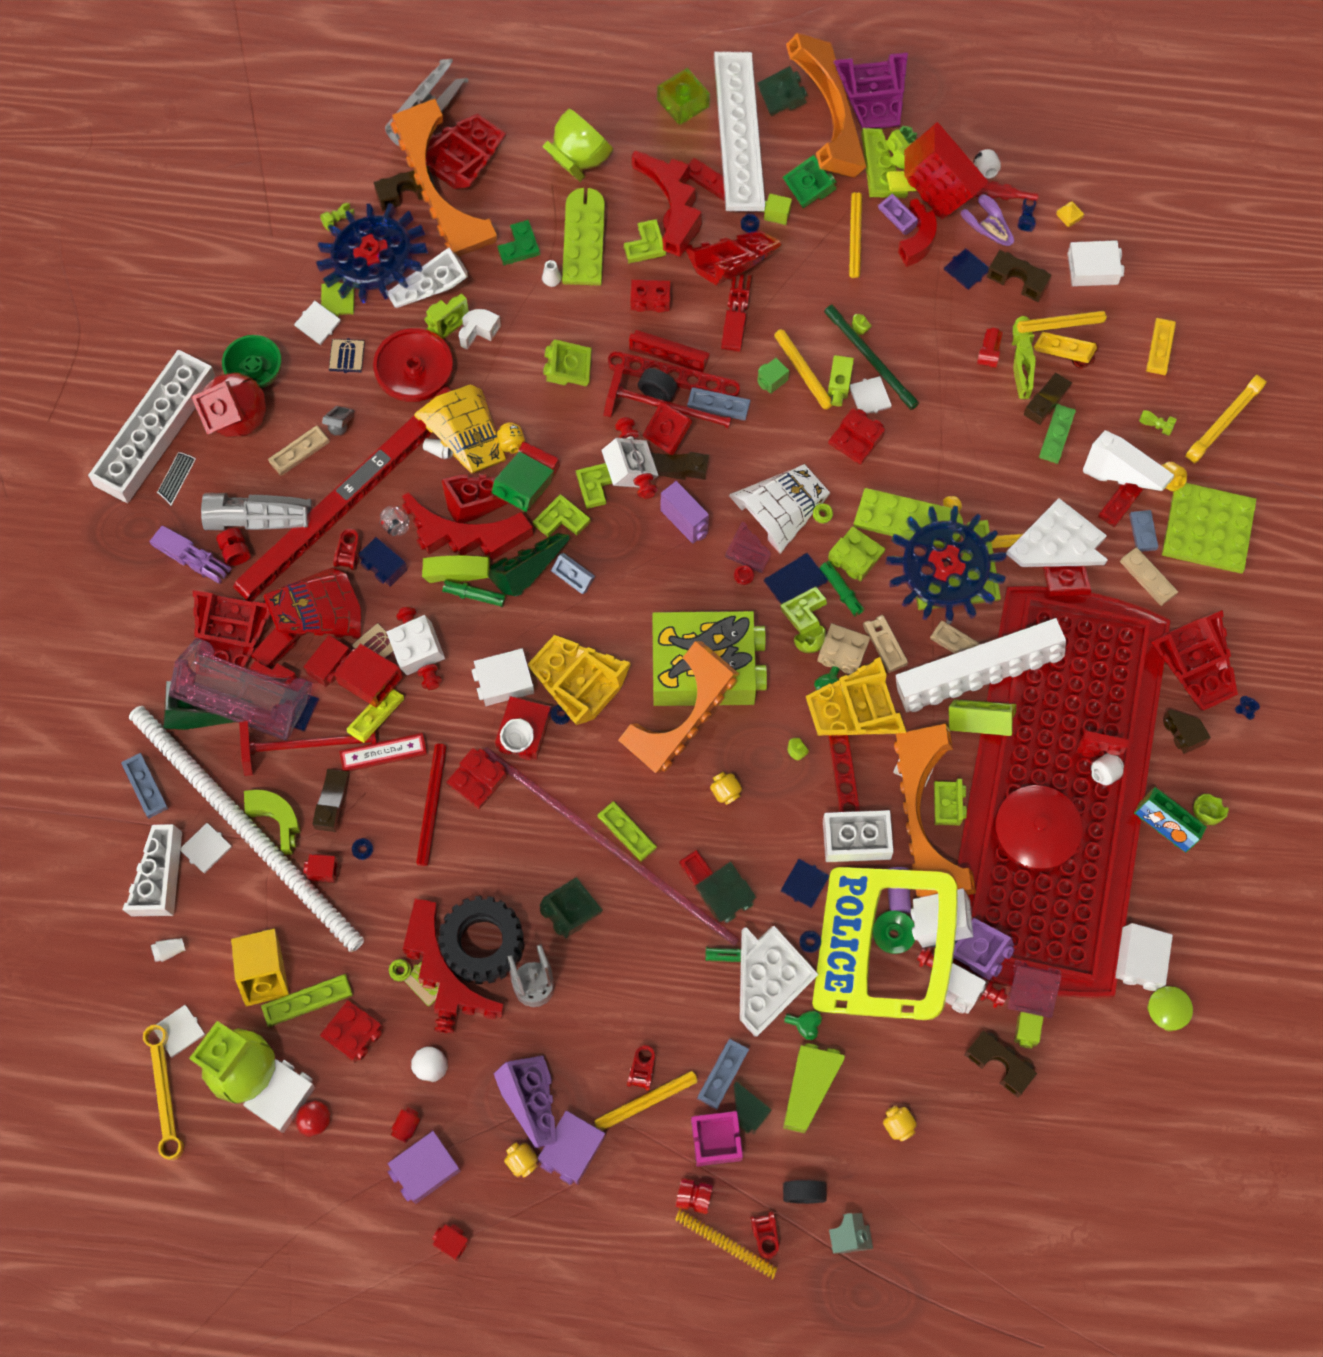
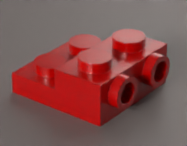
[828,408,885,465]
[446,748,507,810]
[319,1000,383,1063]

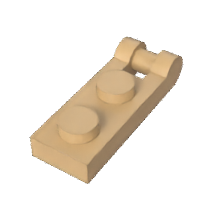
[863,615,908,673]

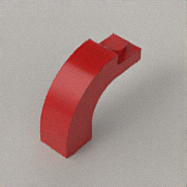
[898,198,937,267]

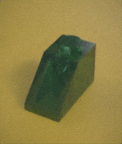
[733,1081,772,1135]

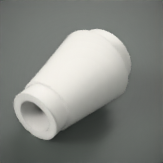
[542,260,561,287]
[423,439,454,460]
[151,938,185,962]

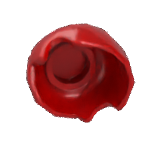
[295,1101,331,1137]

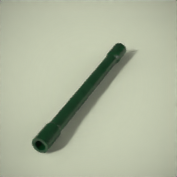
[824,304,920,410]

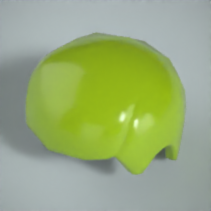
[794,625,826,653]
[1193,794,1229,826]

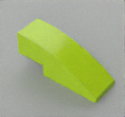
[422,556,490,583]

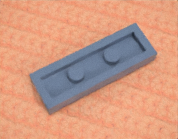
[687,387,750,421]
[121,753,168,819]
[697,1039,749,1110]

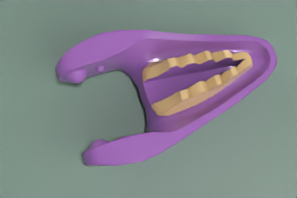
[961,195,1014,246]

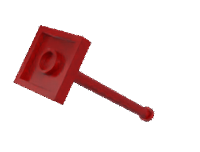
[603,363,731,429]
[239,721,376,776]

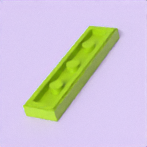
[261,974,353,1027]

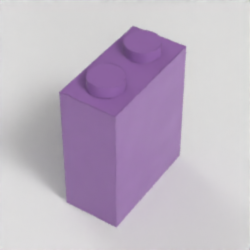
[661,481,709,544]
[538,1111,606,1185]
[388,1131,461,1204]

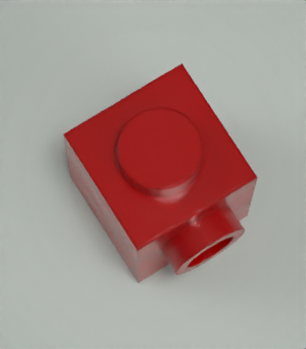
[304,854,338,883]
[432,1224,470,1262]

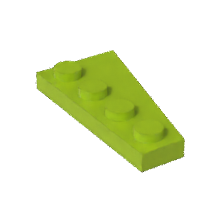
[861,128,908,198]

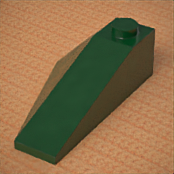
[489,533,570,597]
[163,681,252,730]

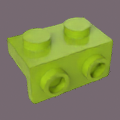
[934,779,967,826]

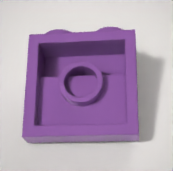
[953,918,1014,980]

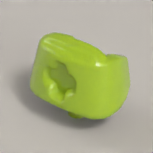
[851,314,871,335]
[787,738,809,760]

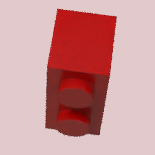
[303,635,351,687]

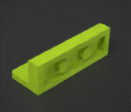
[949,699,1016,736]

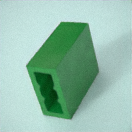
[492,451,554,512]

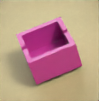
[691,1111,743,1166]

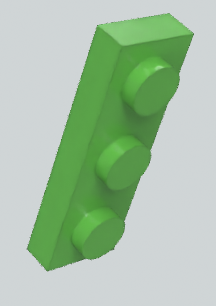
[1039,404,1076,464]

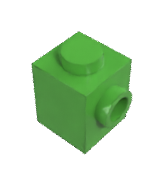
[757,358,789,394]

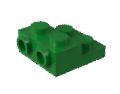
[782,155,837,209]

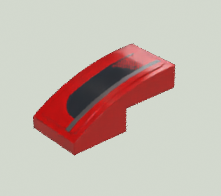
[250,661,298,684]

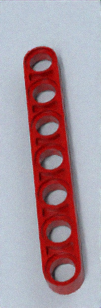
[608,351,740,397]
[828,735,860,812]

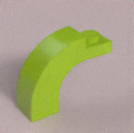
[244,790,301,855]

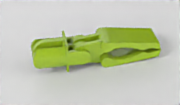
[1012,316,1035,400]

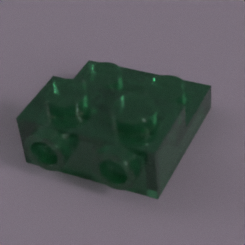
[757,66,808,116]
[694,862,757,923]
[539,877,603,939]

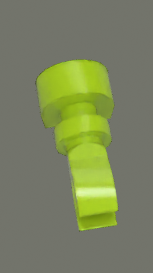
[320,203,354,231]
[1139,410,1177,436]

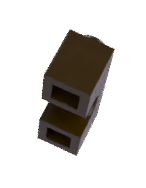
[373,166,436,211]
[986,250,1052,302]
[964,1030,1037,1098]

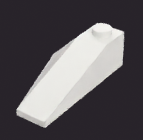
[387,248,468,308]
[1083,430,1174,491]

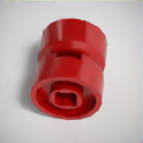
[216,528,251,566]
[676,1178,713,1214]

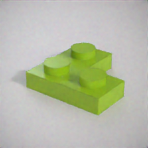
[624,219,666,264]
[576,463,613,509]
[533,494,590,537]
[780,587,827,635]

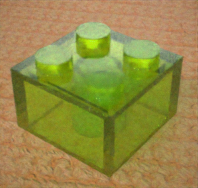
[657,68,710,125]

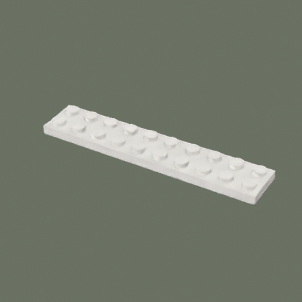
[714,52,765,211]

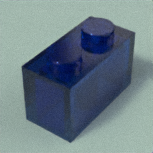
[359,537,407,587]

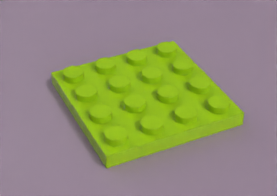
[1161,483,1256,574]

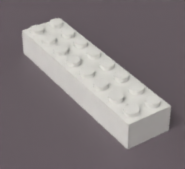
[88,350,216,503]
[896,618,1066,713]

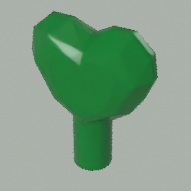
[814,666,840,690]
[784,1011,822,1040]

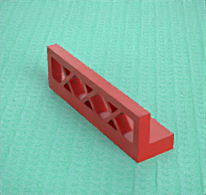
[629,330,710,372]

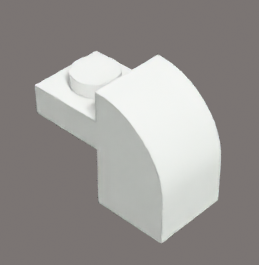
[458,309,501,350]

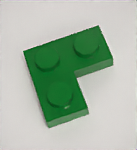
[497,220,540,266]

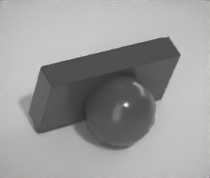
[322,406,355,436]

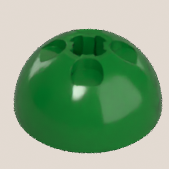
[222,335,282,389]

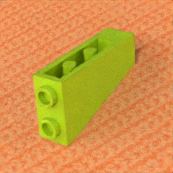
[783,1044,845,1133]

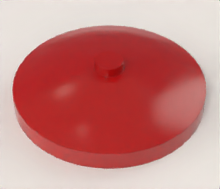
[373,328,453,402]
[995,785,1082,871]

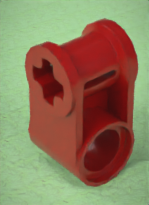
[333,529,361,570]
[627,1045,655,1091]
[750,1212,779,1260]

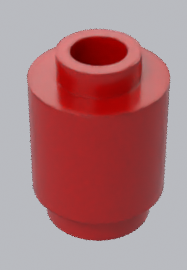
[390,1107,421,1143]

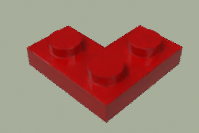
[1076,731,1128,758]

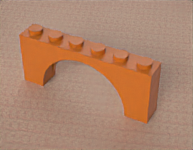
[618,641,739,773]

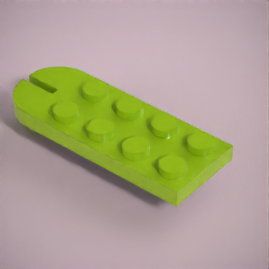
[562,188,605,285]
[854,488,963,548]

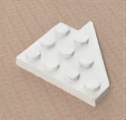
[1006,498,1108,567]
[740,926,818,1036]

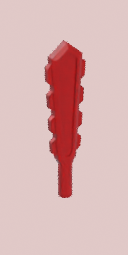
[975,181,1038,201]

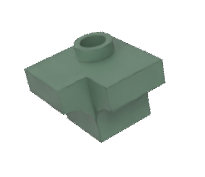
[829,1213,873,1254]

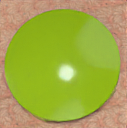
[1147,986,1193,1031]

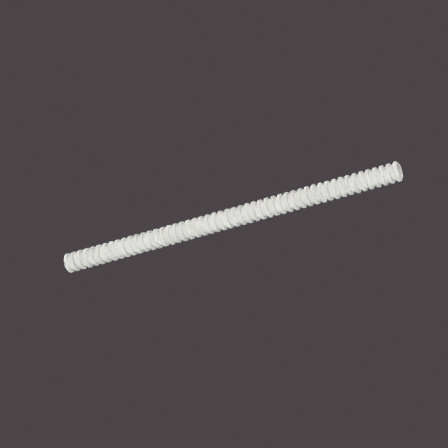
[129,706,364,952]

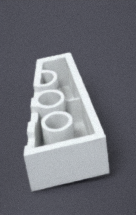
[122,825,182,916]

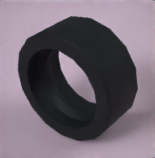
[637,368,678,402]
[783,1180,827,1204]

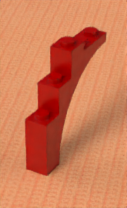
[631,150,702,257]
[401,492,533,561]
[403,898,504,1019]

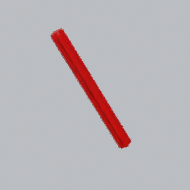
[416,743,446,867]

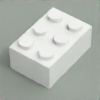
[823,810,893,862]

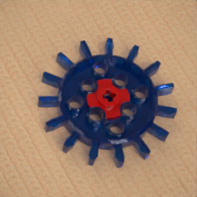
[316,203,428,303]
[885,506,1007,624]

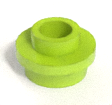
[812,503,833,524]
[389,959,411,982]

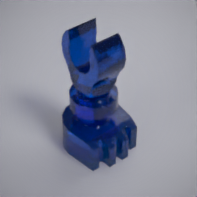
[1017,198,1036,232]

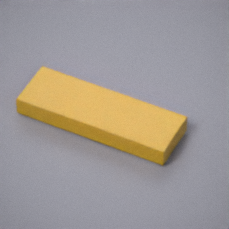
[1146,318,1176,375]
[1034,332,1097,363]

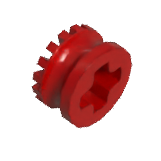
[434,1018,455,1034]

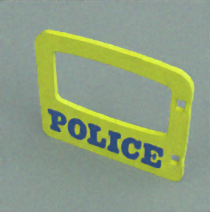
[813,867,958,1020]

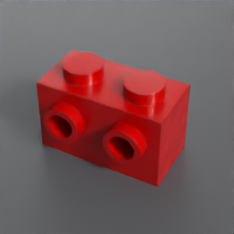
[630,280,670,313]

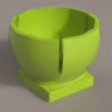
[542,109,614,182]
[189,1021,275,1104]

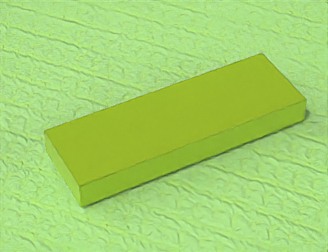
[597,801,657,863]

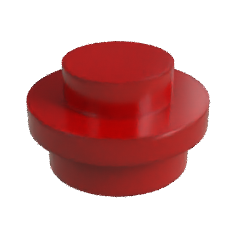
[734,565,754,585]

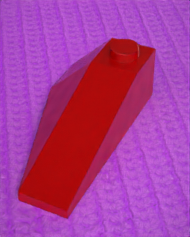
[442,474,509,523]

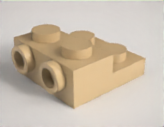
[817,624,870,674]

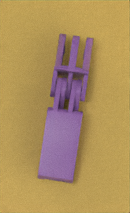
[150,526,231,584]

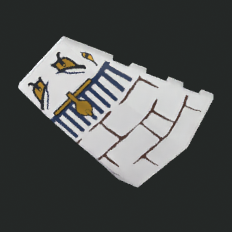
[729,464,830,554]

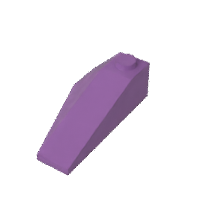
[494,1056,556,1148]

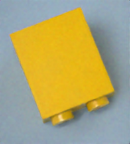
[231,929,289,1006]

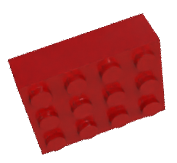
[904,121,989,219]

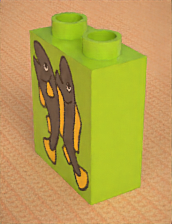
[653,611,767,706]

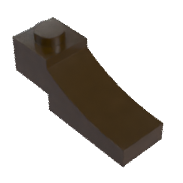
[1024,372,1072,425]
[651,452,709,480]
[312,769,349,832]

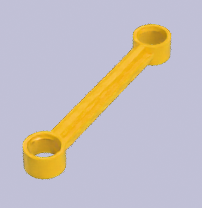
[1185,374,1267,464]
[143,1025,184,1160]

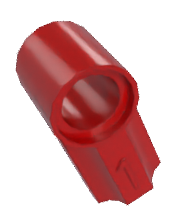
[977,327,1003,368]

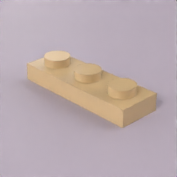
[1120,547,1178,606]

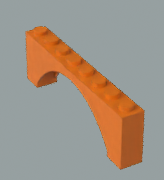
[786,33,866,178]
[390,99,497,257]
[894,724,976,898]

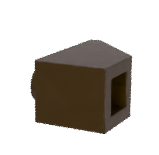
[1163,709,1211,754]

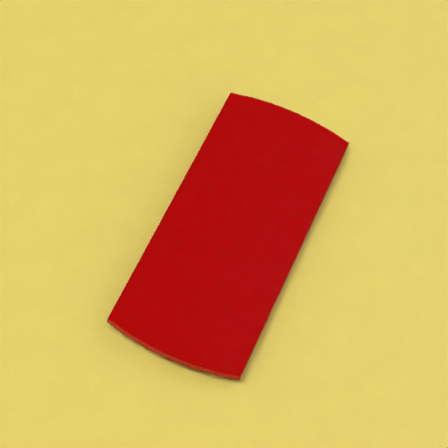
[953,586,1171,998]

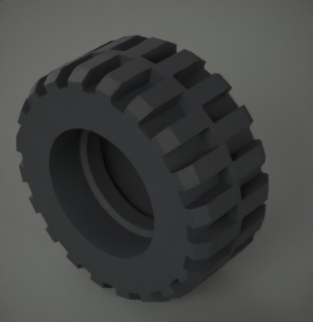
[439,896,524,984]

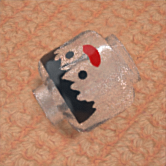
[380,506,410,536]

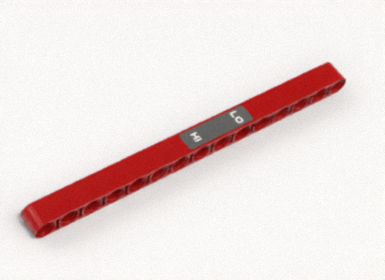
[233,387,453,602]

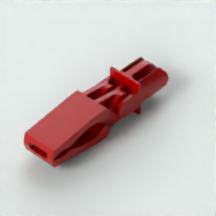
[721,274,752,352]
[251,628,307,669]

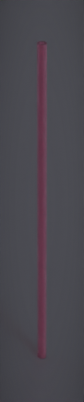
[484,747,739,946]

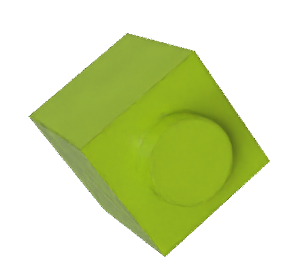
[762,194,792,225]
[1014,1012,1043,1048]

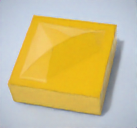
[1056,201,1084,227]

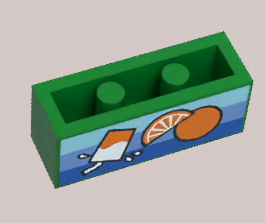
[1134,787,1207,853]

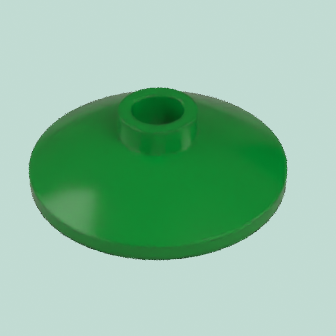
[873,911,915,954]

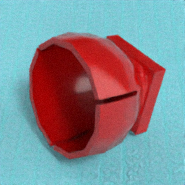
[191,372,267,438]

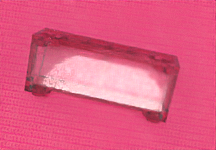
[168,638,313,741]

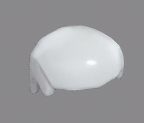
[500,719,534,753]
[411,1047,448,1082]

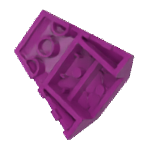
[834,53,908,130]

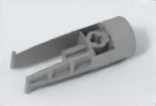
[385,59,468,147]
[201,493,312,531]
[508,945,555,1007]

